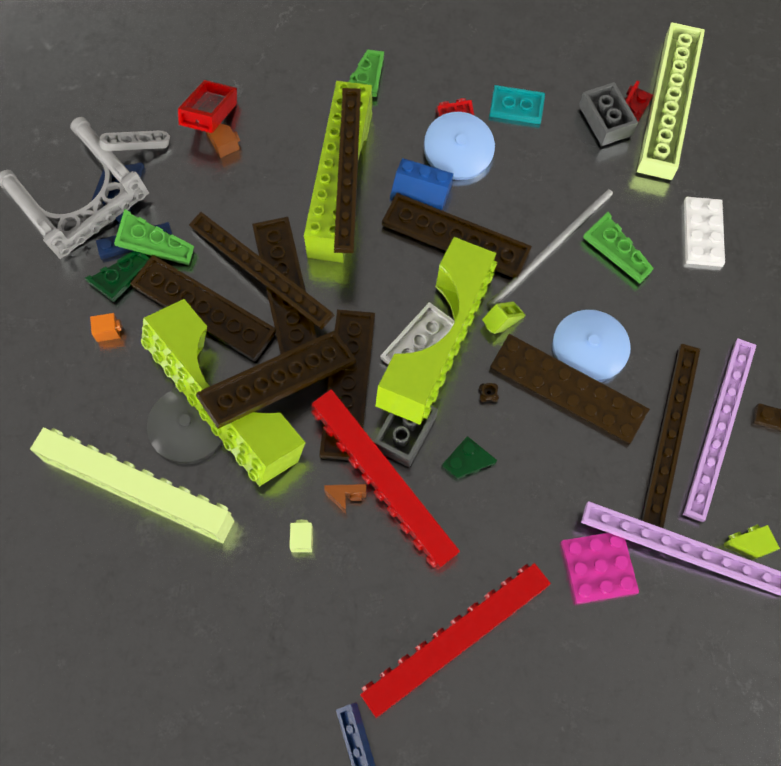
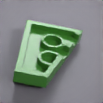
[349,50,384,97]

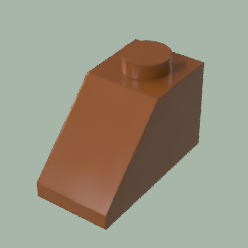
[206,124,240,158]

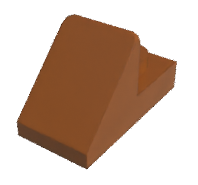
[324,484,366,514]

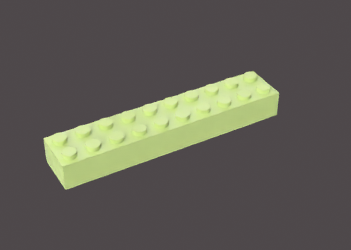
[637,22,705,180]
[30,427,235,544]

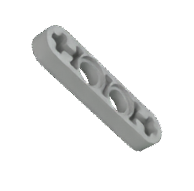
[99,130,170,151]

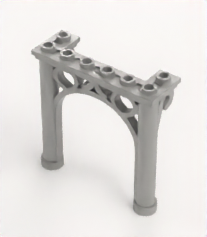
[0,117,149,259]

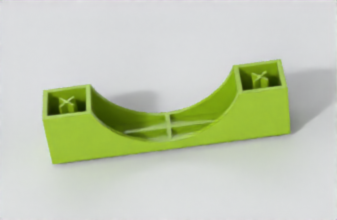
[304,81,372,263]
[375,237,497,425]
[141,299,306,487]

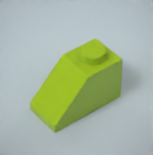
[482,302,526,334]

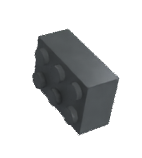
[579,82,638,146]
[374,406,438,468]

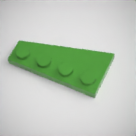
[114,209,194,265]
[583,212,654,283]

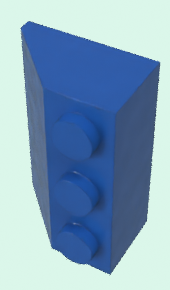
[390,158,454,211]

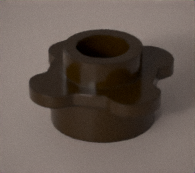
[479,383,499,402]

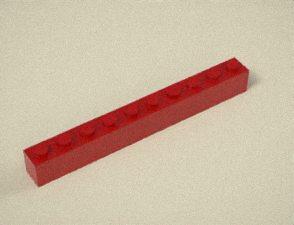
[311,389,460,570]
[360,563,551,718]

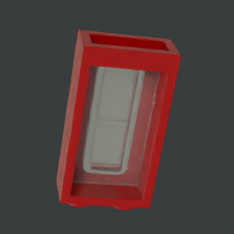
[178,80,237,133]

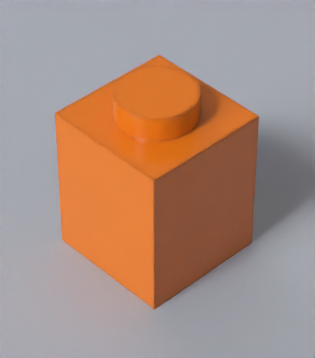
[90,313,122,342]

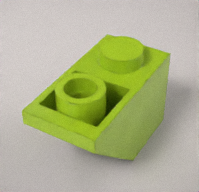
[724,524,780,560]

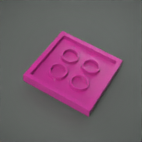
[561,533,639,604]

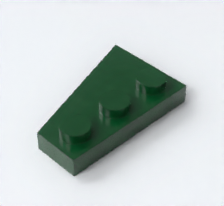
[85,251,150,302]

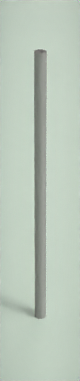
[486,189,613,309]

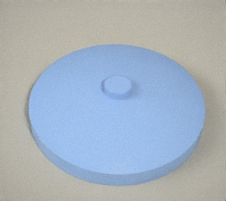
[424,112,495,180]
[552,310,630,382]

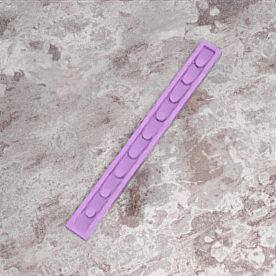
[683,339,756,522]
[581,501,781,596]

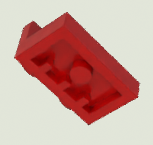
[624,81,653,123]
[435,98,474,117]

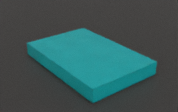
[489,85,545,124]

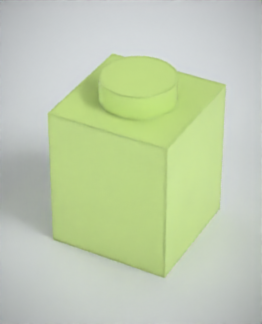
[290,520,313,552]

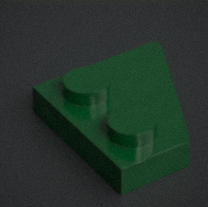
[441,436,497,480]

